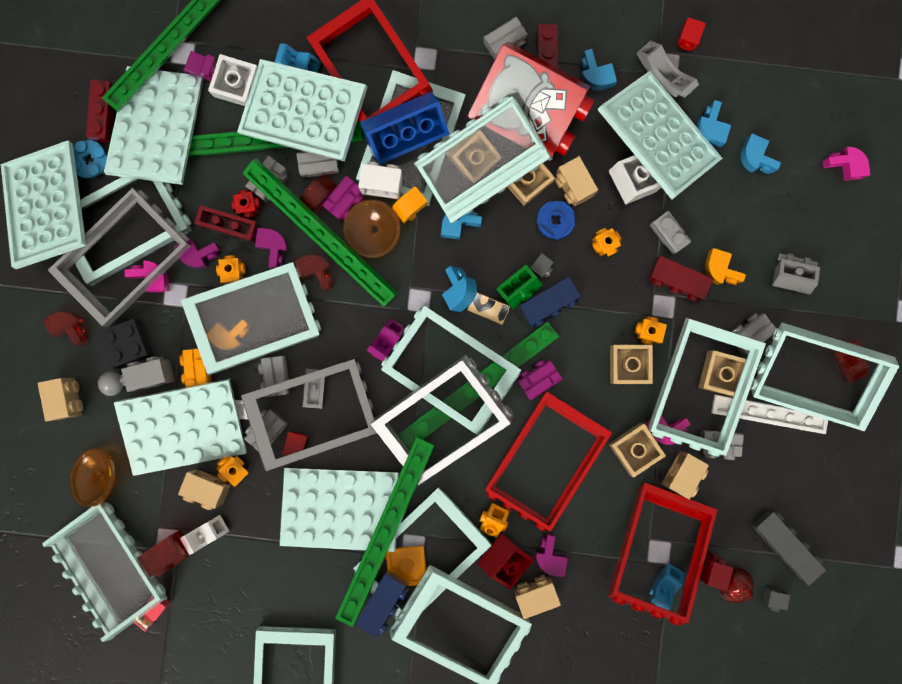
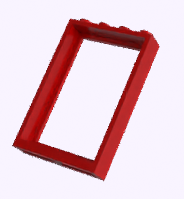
[306,0,433,122]
[484,391,612,532]
[608,483,718,626]

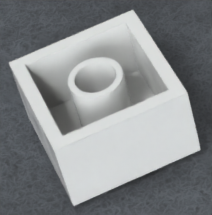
[208,54,257,106]
[609,155,662,204]
[359,162,403,199]

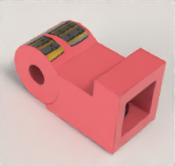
[134,596,171,632]

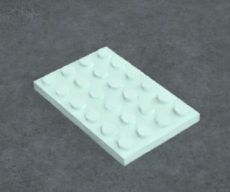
[237,59,367,162]
[104,66,203,185]
[598,71,722,199]
[1,140,86,269]
[114,379,247,476]
[280,468,399,552]

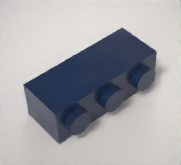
[518,277,581,327]
[355,571,409,638]

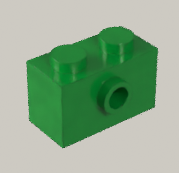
[496,265,543,310]

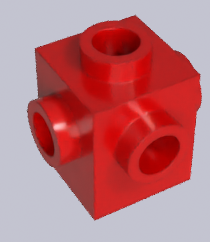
[231,190,261,219]

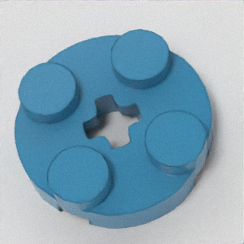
[73,140,108,179]

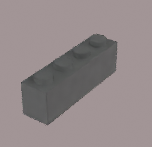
[751,510,826,586]

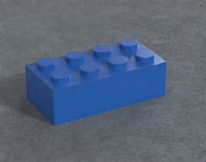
[360,91,449,165]

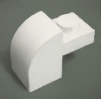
[180,515,229,555]

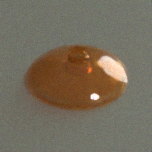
[343,200,401,258]
[70,449,116,507]

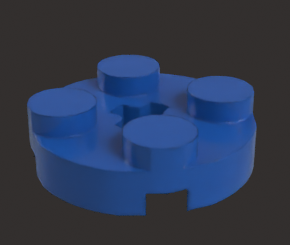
[536,201,575,240]

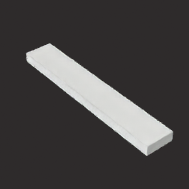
[711,394,828,434]

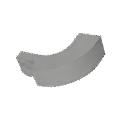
[637,40,699,97]

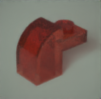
[299,175,338,214]
[294,255,333,292]
[42,312,87,346]
[834,339,870,383]

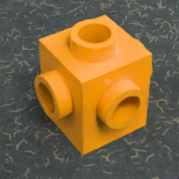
[592,228,622,257]
[216,255,246,285]
[635,316,667,345]
[216,455,248,487]
[479,503,509,538]

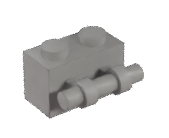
[772,253,820,294]

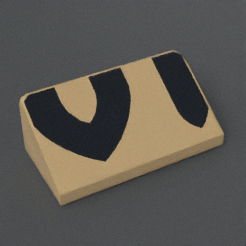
[467,293,510,325]

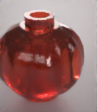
[719,568,754,603]

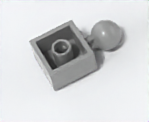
[98,356,176,396]

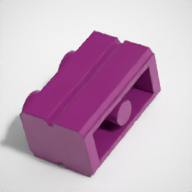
[322,176,365,222]
[517,359,563,400]

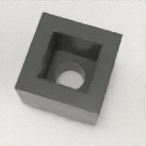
[530,253,554,279]
[763,587,790,612]

